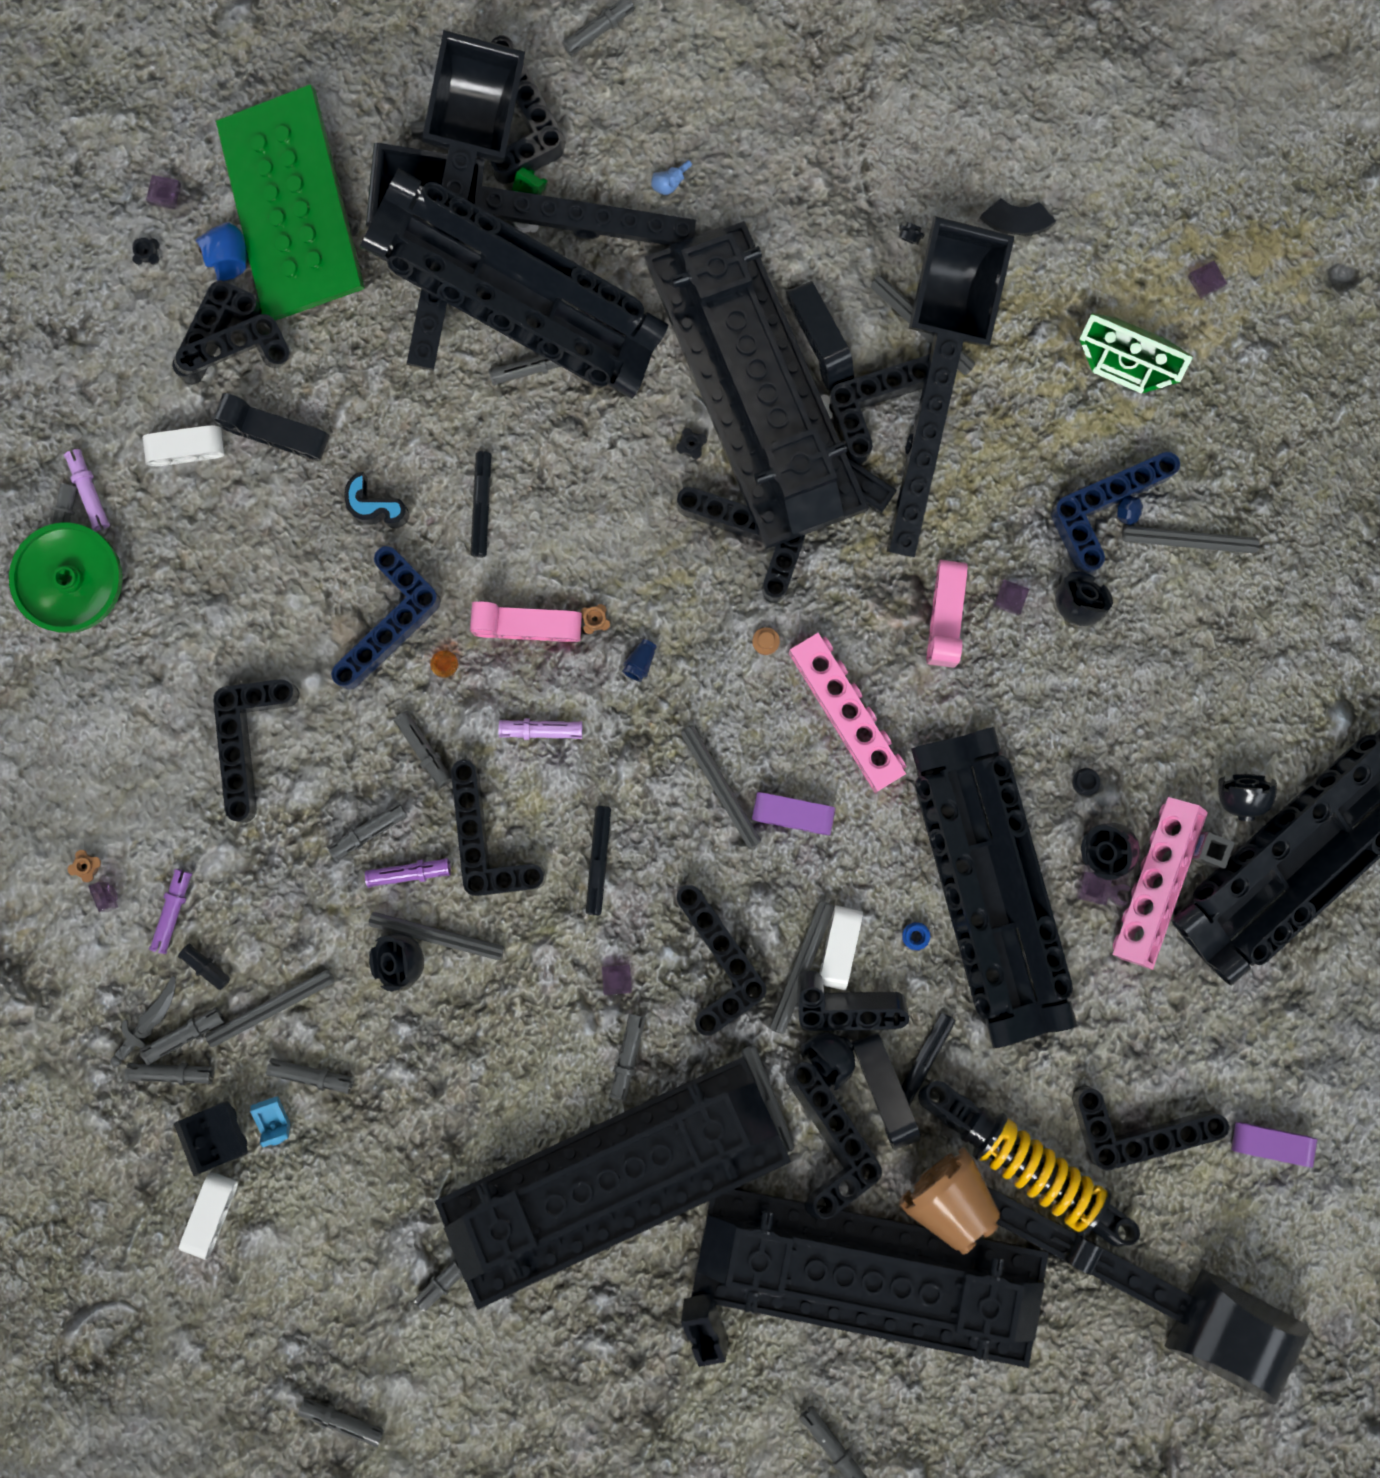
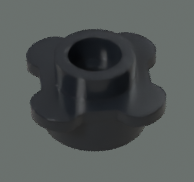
[898,222,925,245]
[132,238,160,265]
[676,428,707,459]

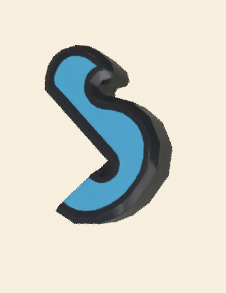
[344,472,410,528]

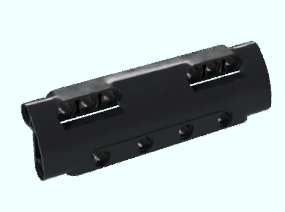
[359,168,669,399]
[911,727,1078,1048]
[1171,729,1380,986]

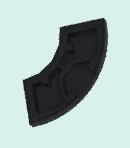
[980,198,1056,237]

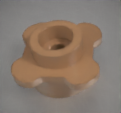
[580,604,610,634]
[68,850,101,882]

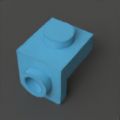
[250,1096,291,1147]

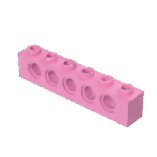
[788,633,906,793]
[1113,797,1208,970]

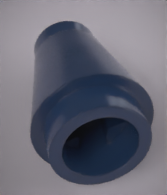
[622,639,657,682]

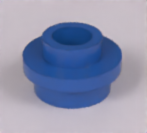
[902,922,930,950]

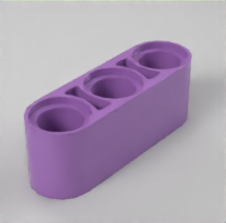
[752,792,836,836]
[1231,1122,1318,1167]

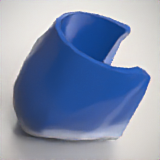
[195,222,247,281]

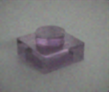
[146,175,181,209]
[1188,261,1227,299]
[993,580,1030,616]
[88,882,118,912]
[602,965,632,995]

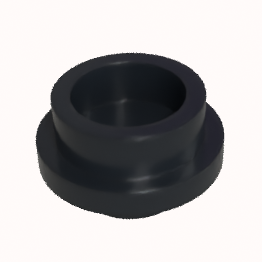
[1072,768,1100,796]

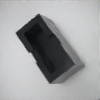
[681,1293,729,1367]

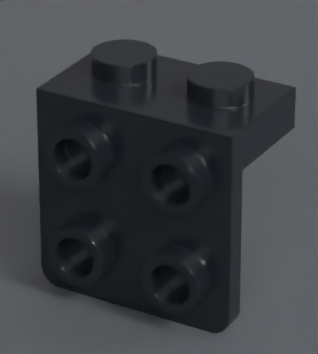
[173,1101,248,1177]

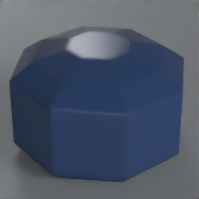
[1117,496,1143,525]

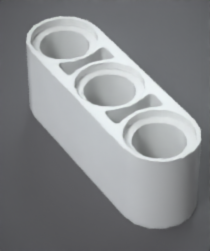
[143,425,224,467]
[819,905,863,991]
[179,1171,238,1260]

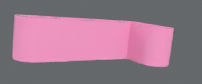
[926,560,968,668]
[470,602,582,642]

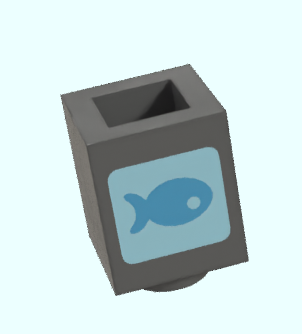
[1192,832,1235,869]

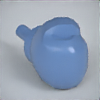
[651,160,692,195]

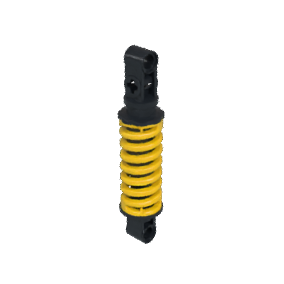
[918,1081,1140,1247]

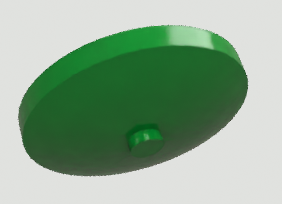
[9,523,123,633]

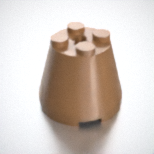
[899,1147,1000,1254]

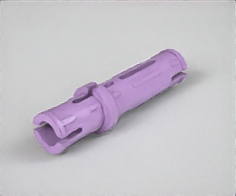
[64,449,110,531]
[499,718,582,740]

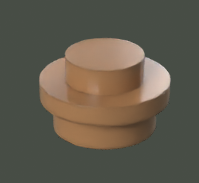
[752,628,780,655]

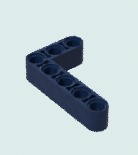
[1051,452,1180,574]
[331,546,441,690]

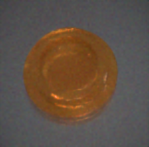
[430,650,458,678]

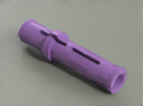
[365,858,451,888]
[149,869,192,954]

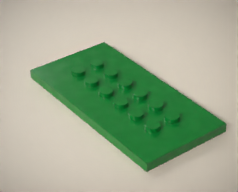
[216,84,365,321]

